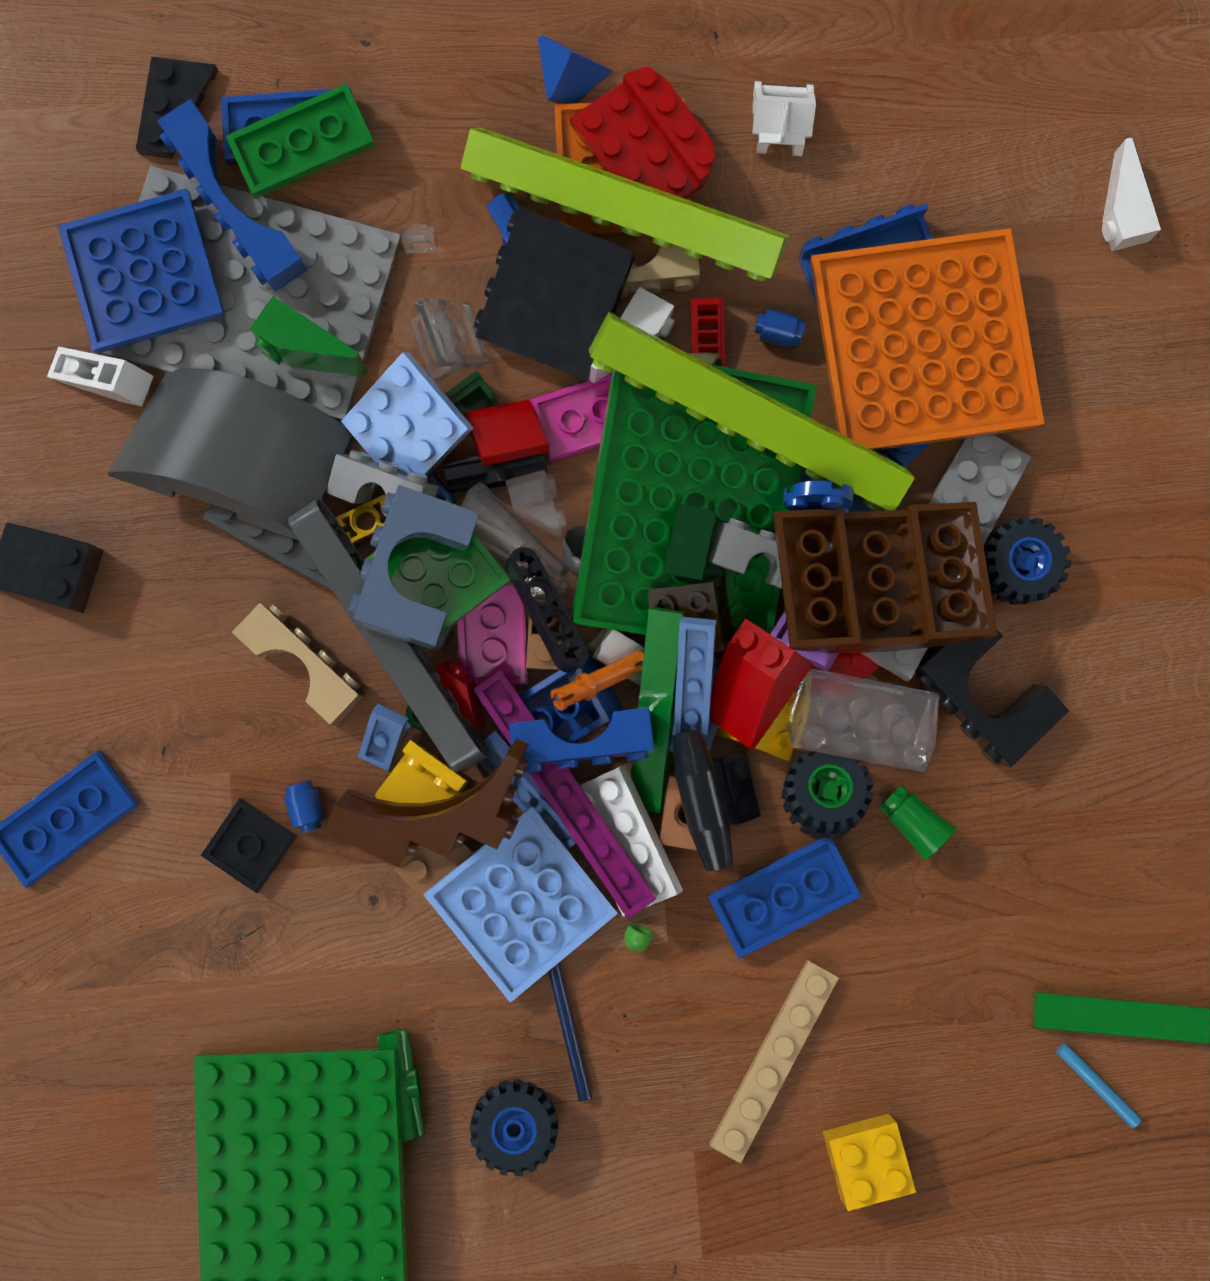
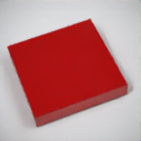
[465,399,549,466]

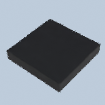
[200,798,298,893]

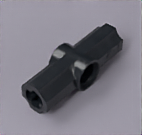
[443,453,548,493]

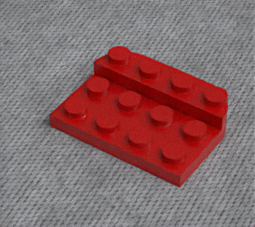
[569,66,715,199]

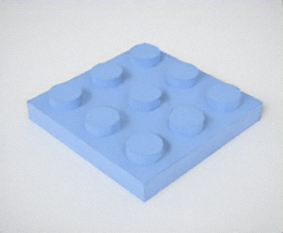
[341,352,473,476]

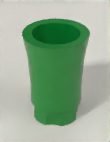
[878,784,957,861]

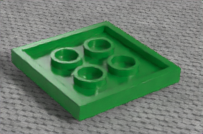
[364,498,510,635]

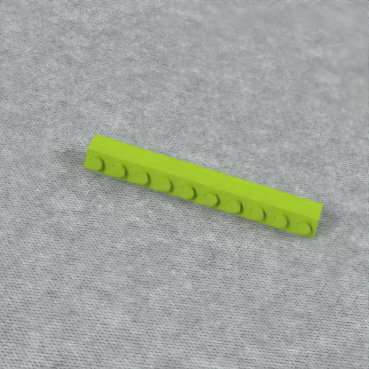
[460,128,790,281]
[589,312,915,511]

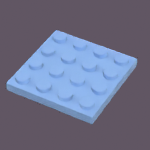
[423,806,618,1003]

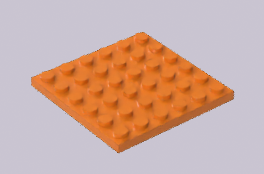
[810,228,1045,451]

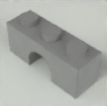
[326,450,439,516]
[706,518,782,589]

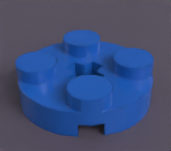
[783,481,853,513]

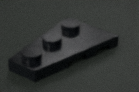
[136,56,219,159]

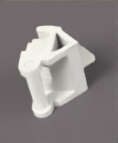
[752,81,816,157]

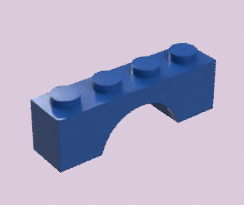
[509,708,655,773]

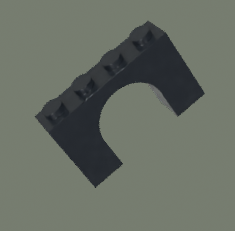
[915,629,1069,767]

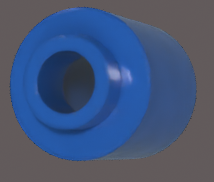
[754,308,805,348]
[284,780,326,833]

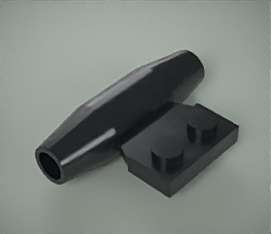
[672,729,761,872]

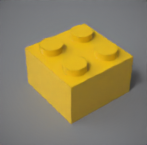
[823,1113,916,1211]

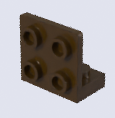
[648,576,733,652]

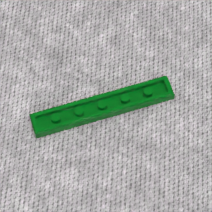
[630,607,686,814]
[1032,991,1210,1044]

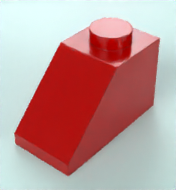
[436,660,485,733]

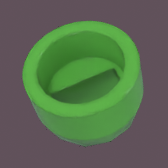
[624,923,654,952]

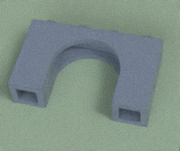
[347,485,479,649]

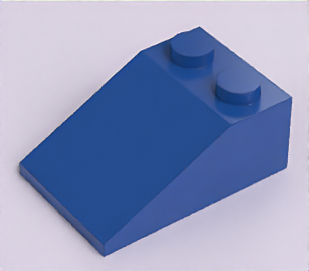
[519,654,624,743]

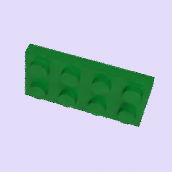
[226,83,375,199]

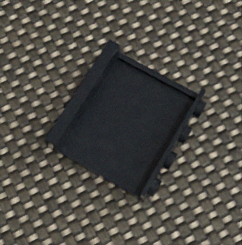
[473,207,637,381]

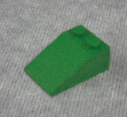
[249,296,369,377]

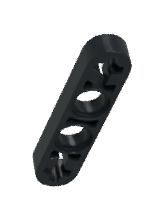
[505,547,588,673]

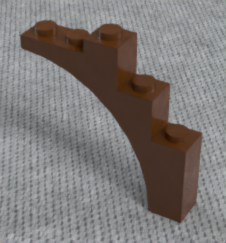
[325,738,530,867]

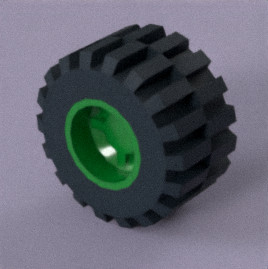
[782,745,873,839]

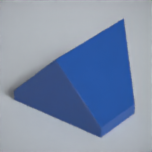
[538,35,613,104]

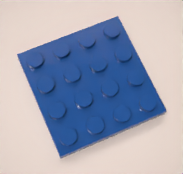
[58,188,226,354]

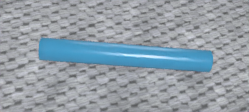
[1056,1043,1141,1128]

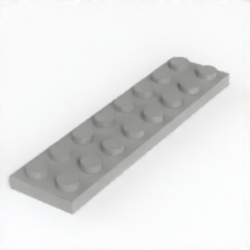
[862,434,1031,681]

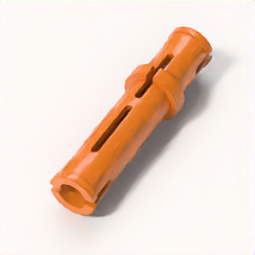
[551,650,644,711]

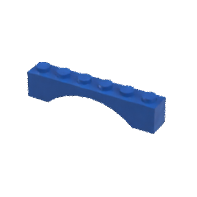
[157,99,307,292]

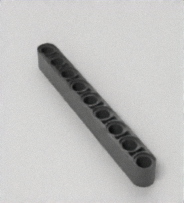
[288,498,489,774]

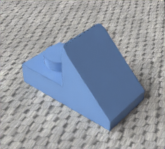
[358,703,411,771]

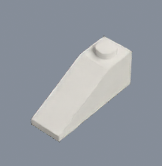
[1102,137,1161,251]
[589,287,675,383]
[47,346,154,407]

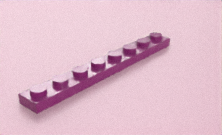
[473,670,657,919]

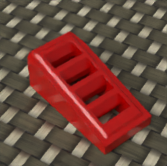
[689,298,725,367]

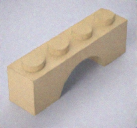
[621,244,700,298]
[232,603,363,726]

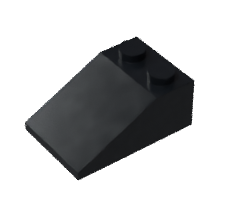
[0,522,104,614]

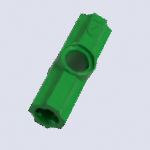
[377,1029,426,1141]

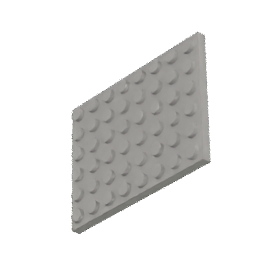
[91,166,402,422]

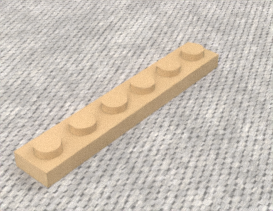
[709,960,839,1164]

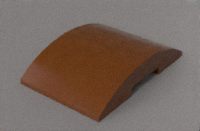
[773,502,998,653]

